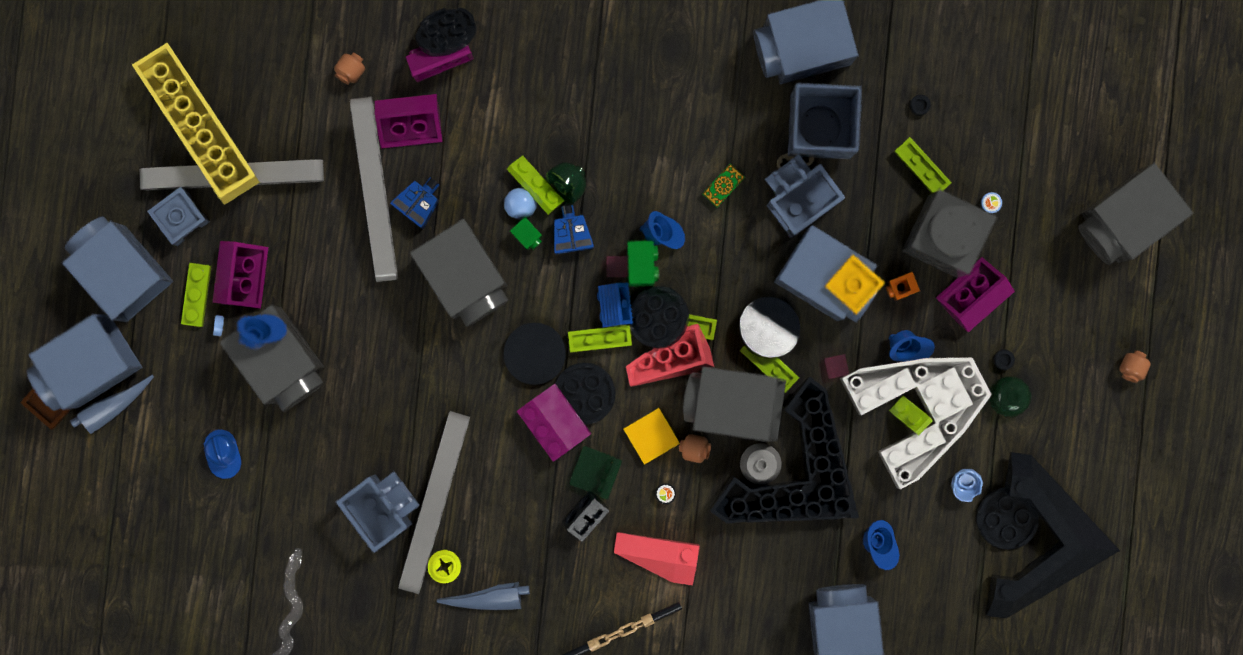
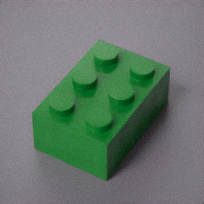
[628,241,659,287]

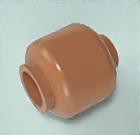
[334,53,365,85]
[1119,351,1151,383]
[679,434,711,463]

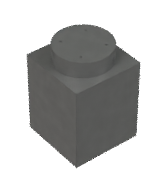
[1079,163,1193,265]
[902,189,997,278]
[410,219,509,327]
[220,305,325,412]
[683,367,786,441]

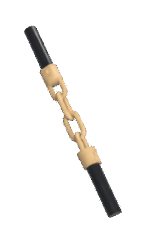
[562,602,682,655]

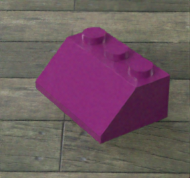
[406,45,474,82]
[375,94,442,148]
[212,241,268,308]
[936,257,1015,332]
[517,384,591,462]

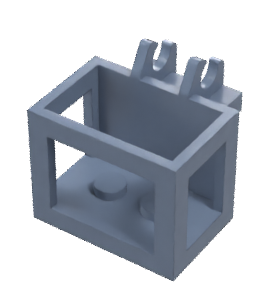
[765,154,845,238]
[336,472,419,553]

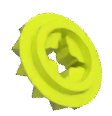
[428,550,461,583]

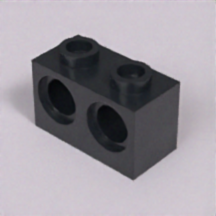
[562,490,609,542]

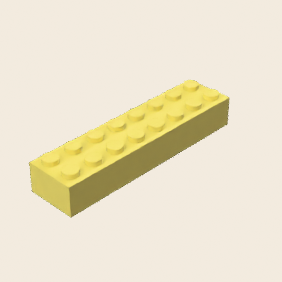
[132,43,260,205]

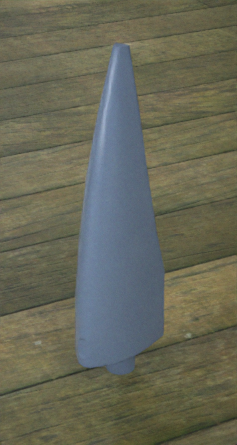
[70,374,154,434]
[437,582,530,610]

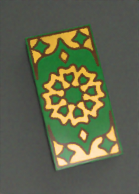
[702,164,745,208]

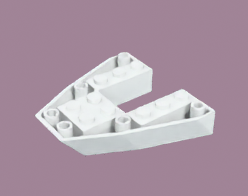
[840,358,992,489]

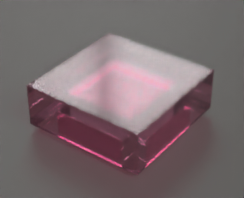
[607,256,628,277]
[824,354,849,379]

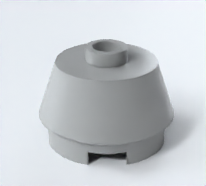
[740,443,781,485]

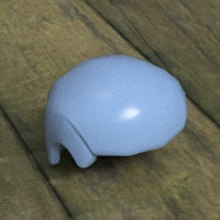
[504,188,537,219]
[951,469,983,502]

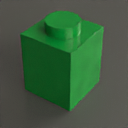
[510,217,543,250]

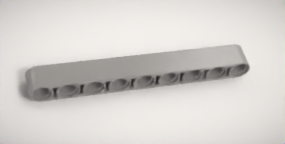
[350,97,398,282]
[139,160,324,190]
[399,411,470,594]

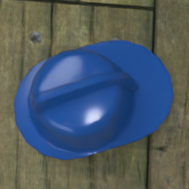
[640,211,685,249]
[237,315,287,349]
[889,330,935,362]
[204,430,241,479]
[863,520,899,570]

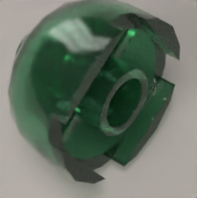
[546,162,587,204]
[989,376,1031,417]

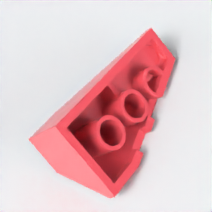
[626,324,714,387]
[614,532,699,585]

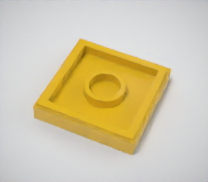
[824,255,885,314]
[624,408,680,465]

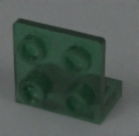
[570,446,622,500]

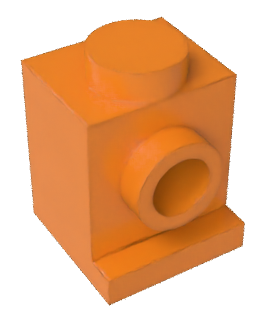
[886,272,920,301]

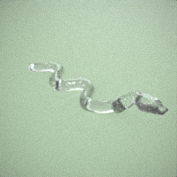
[271,548,303,655]

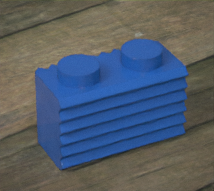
[597,283,633,327]

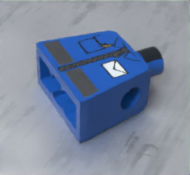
[390,177,439,229]
[554,205,594,255]

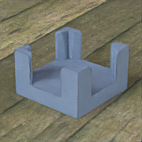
[147,187,210,246]

